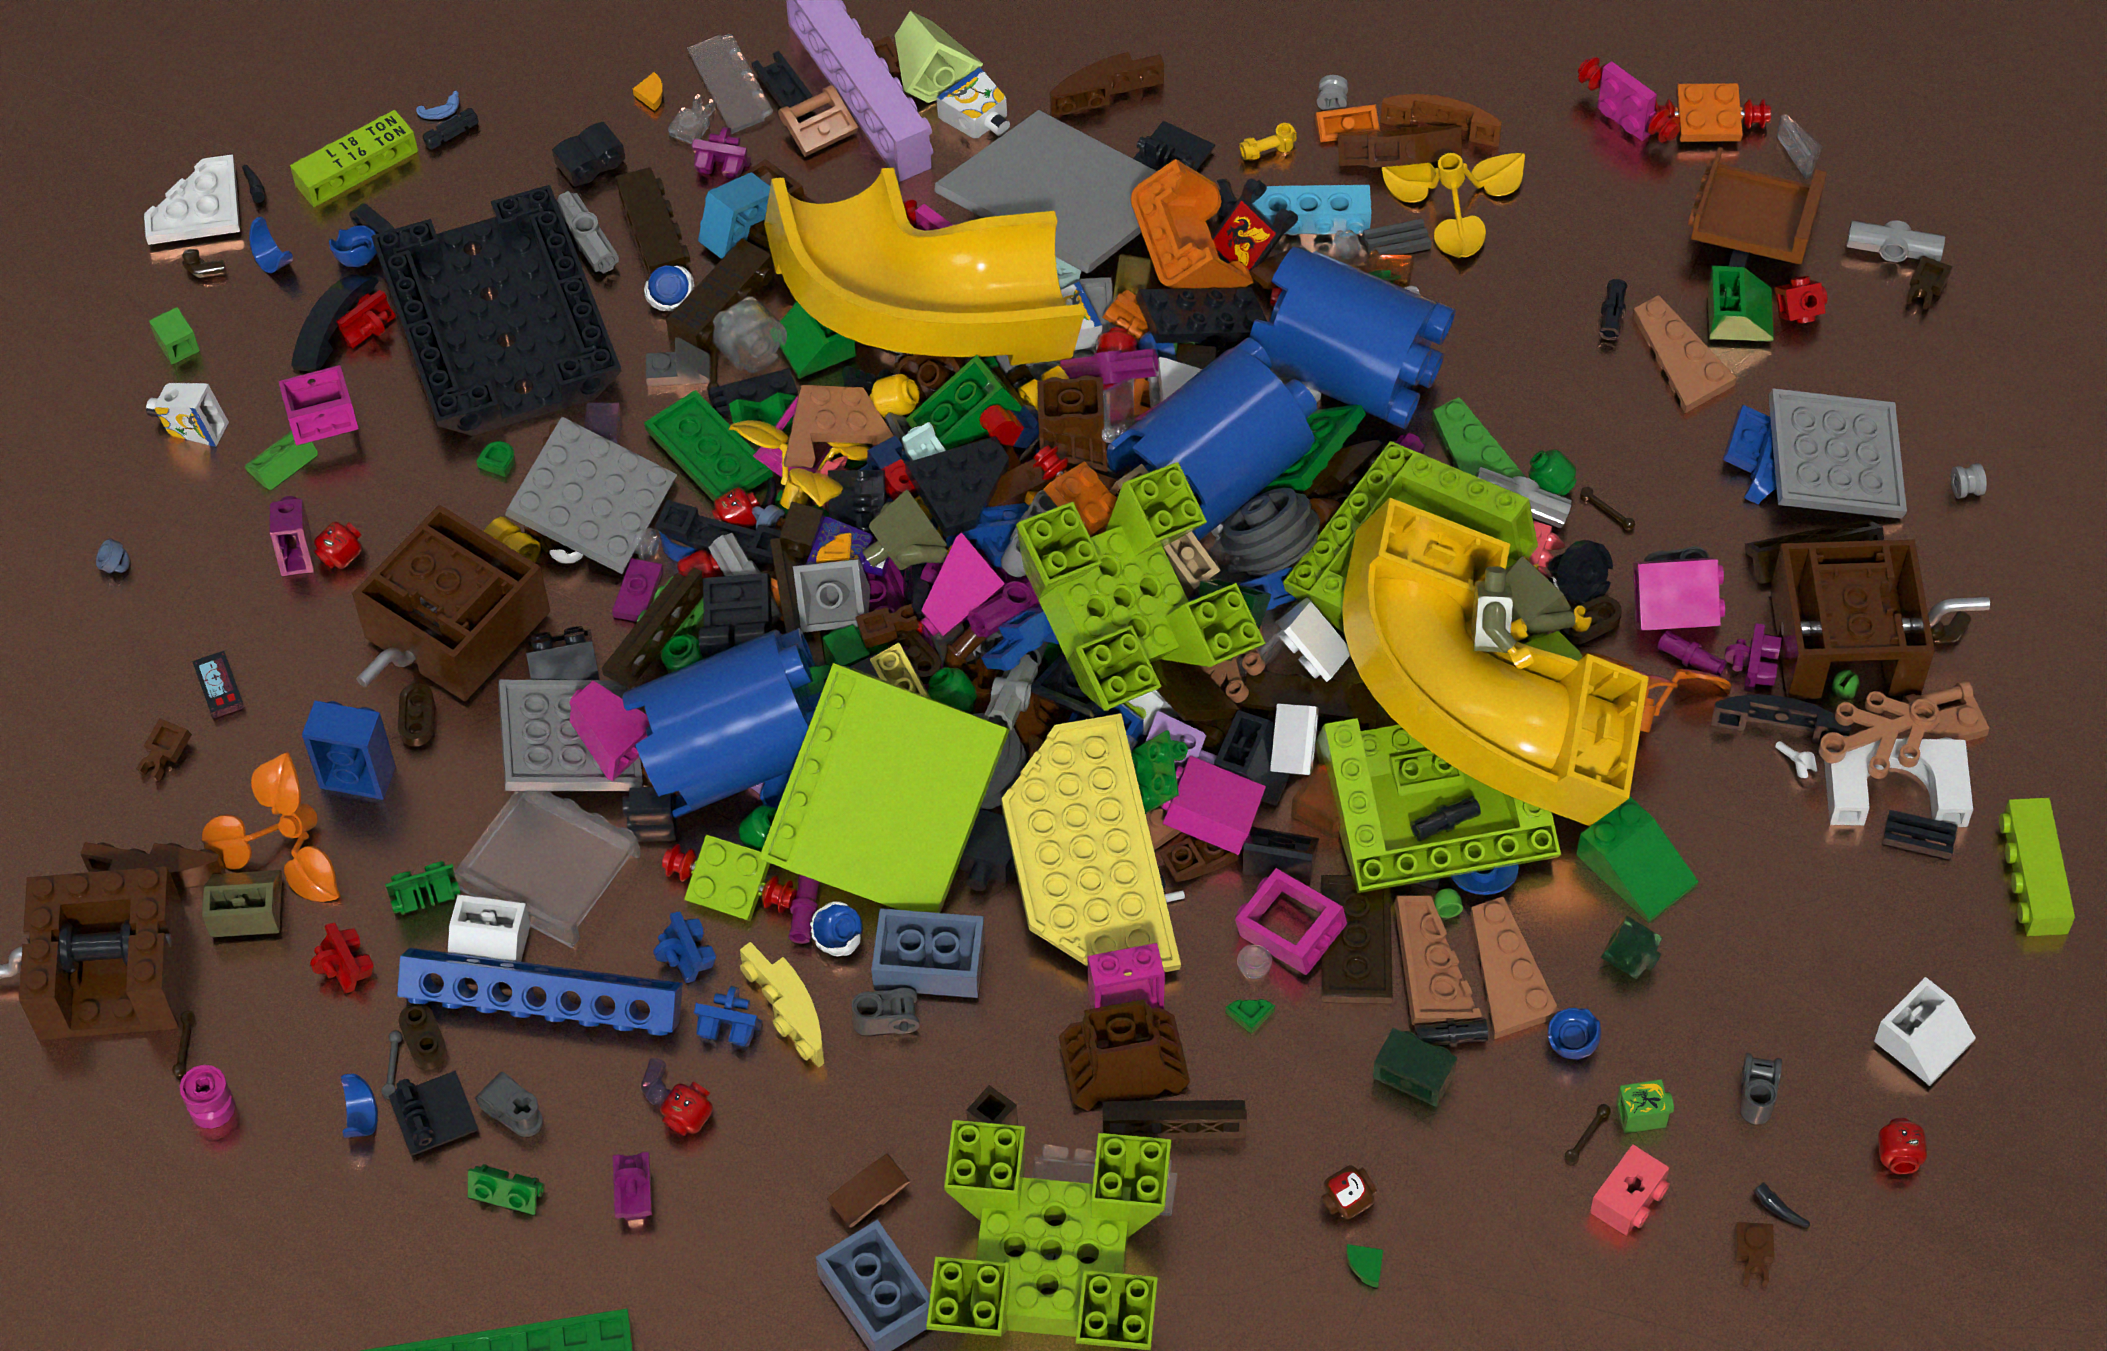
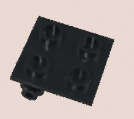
[1133,121,1215,171]
[828,470,886,536]
[388,1070,479,1156]

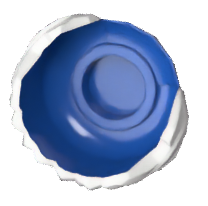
[644,266,695,312]
[810,901,864,957]

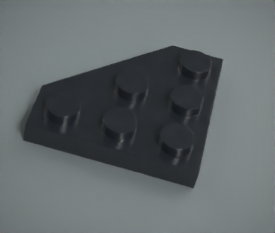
[905,436,1009,537]

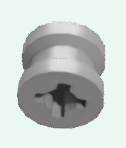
[1317,75,1349,111]
[1950,463,1987,499]

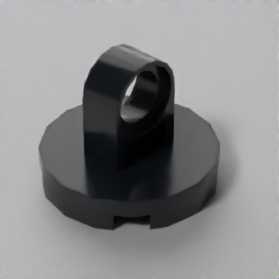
[1547,540,1613,605]

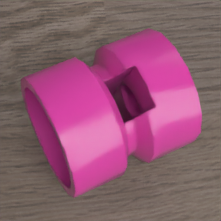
[179,1065,235,1129]

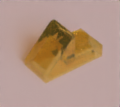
[1113,254,1152,305]

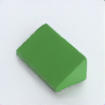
[244,431,318,490]

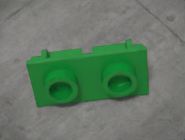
[468,1164,545,1215]

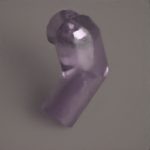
[641,1058,671,1106]

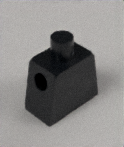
[960,809,1015,891]

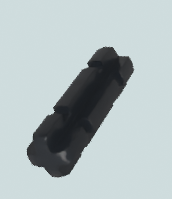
[422,108,479,149]

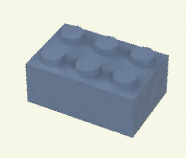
[871,909,985,998]
[815,1219,930,1351]

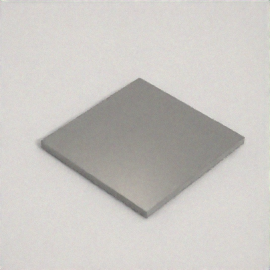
[934,110,1157,274]

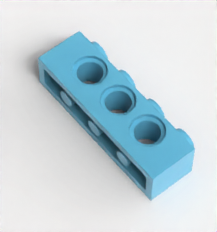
[1253,185,1372,235]

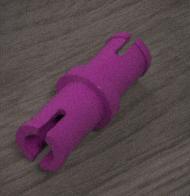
[1658,630,1726,676]
[789,875,820,944]

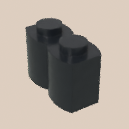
[552,122,625,186]
[623,787,678,842]

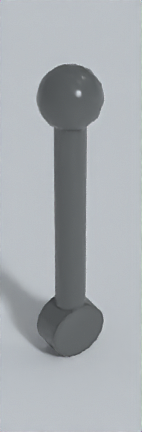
[381,1030,402,1099]

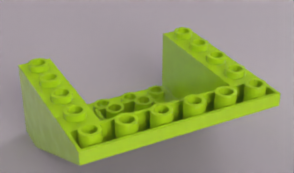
[1283,441,1538,633]
[759,663,1010,913]
[1315,718,1561,893]

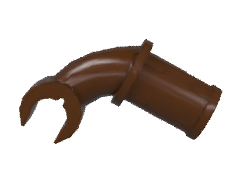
[945,625,987,682]

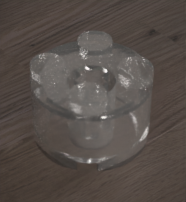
[713,297,787,373]

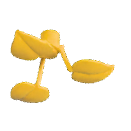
[1382,153,1525,258]
[728,420,870,510]

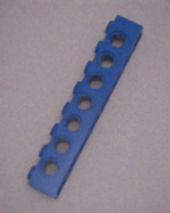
[397,948,683,1036]

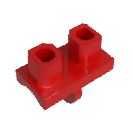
[336,290,396,348]
[310,922,374,993]

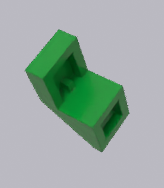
[729,392,796,434]

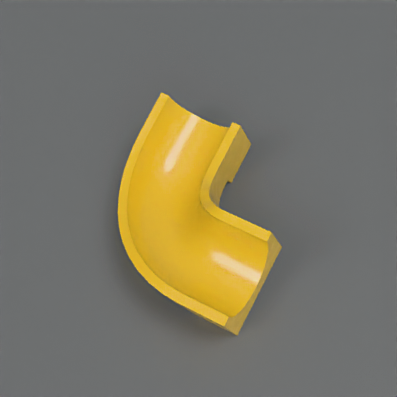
[764,167,1085,366]
[1342,498,1648,826]

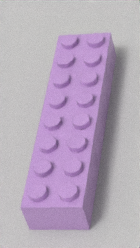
[786,0,933,182]

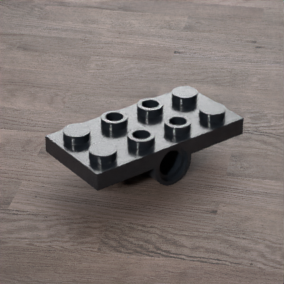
[1136,287,1268,353]
[699,573,772,659]

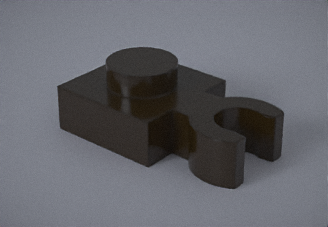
[1907,256,1952,310]

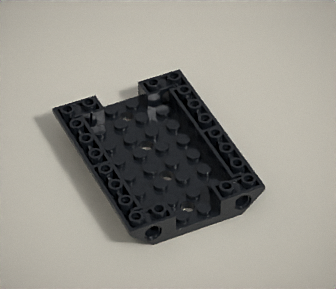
[371,185,622,436]

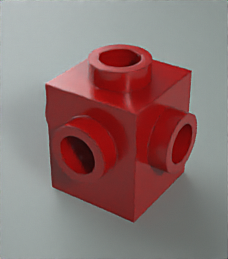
[1775,276,1828,323]

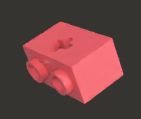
[1590,1144,1670,1236]

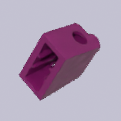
[270,496,314,576]

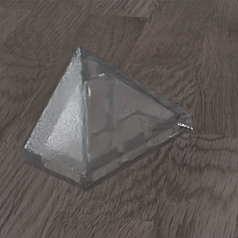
[1777,114,1823,179]

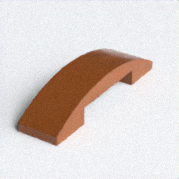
[1380,94,1502,147]

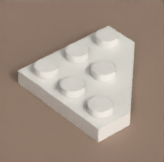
[144,154,240,245]

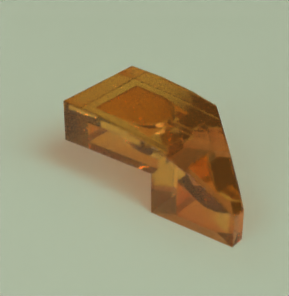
[1351,249,1414,287]

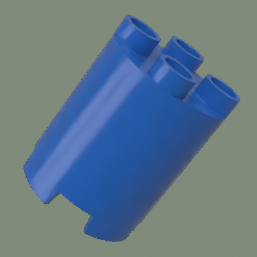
[1249,246,1456,429]
[1107,338,1317,541]
[623,628,822,818]

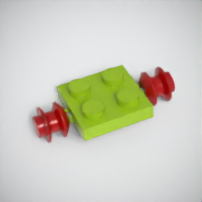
[662,834,797,922]

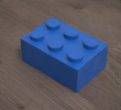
[302,701,396,800]

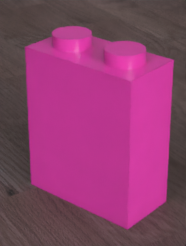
[1633,557,1725,630]
[1162,755,1266,855]

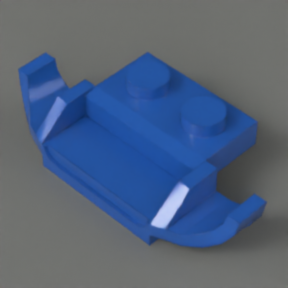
[1722,405,1777,504]
[945,503,1029,568]

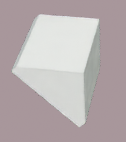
[1270,704,1319,776]

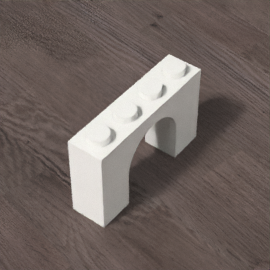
[1824,736,1973,827]

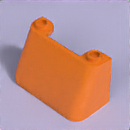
[1131,159,1253,289]

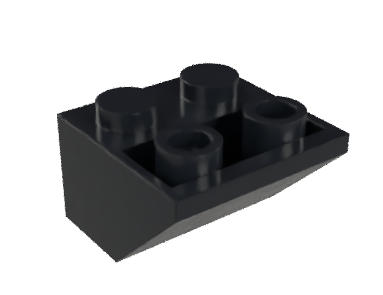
[525,626,600,680]
[1214,710,1290,806]

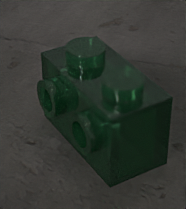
[1373,1028,1458,1107]

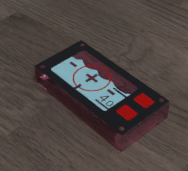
[192,651,245,719]

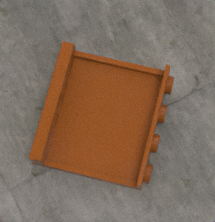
[1688,147,1827,265]

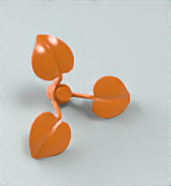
[1581,652,1731,733]
[202,752,341,902]

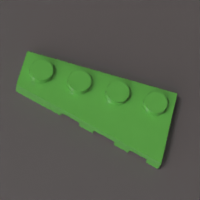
[1432,397,1526,478]

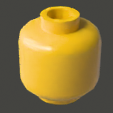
[869,374,919,418]

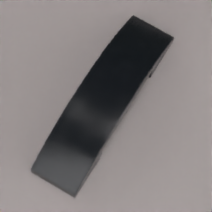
[291,274,379,372]
[655,500,781,564]
[1711,695,1851,745]

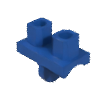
[653,911,716,983]
[694,986,763,1047]

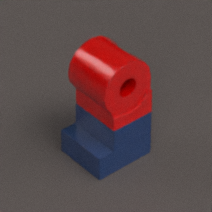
[979,405,1039,448]
[867,435,917,501]

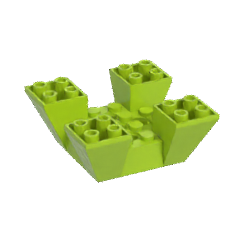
[1016,462,1266,711]
[926,1120,1171,1350]

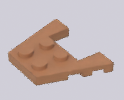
[783,385,903,468]

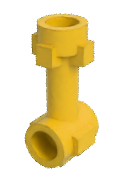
[1239,123,1297,160]

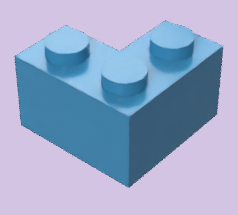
[698,172,770,259]

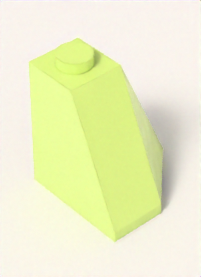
[895,11,983,103]

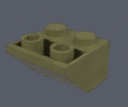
[202,870,282,937]

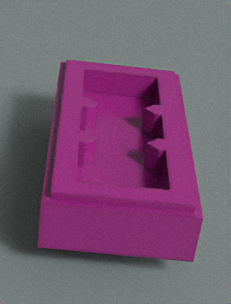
[612,558,663,622]

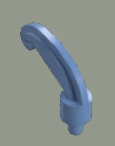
[416,91,460,119]

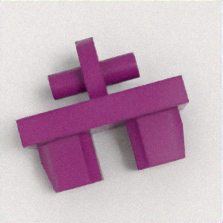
[692,126,751,179]
[1724,623,1782,692]
[613,1152,652,1220]

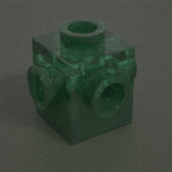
[1601,915,1663,979]

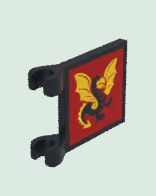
[1211,178,1298,272]

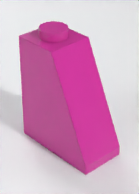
[921,533,1005,639]
[569,680,650,782]

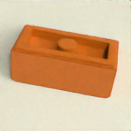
[1314,104,1380,143]

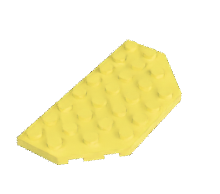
[1001,713,1181,976]

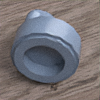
[752,505,785,530]
[96,539,130,573]

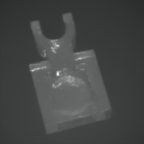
[668,94,716,144]

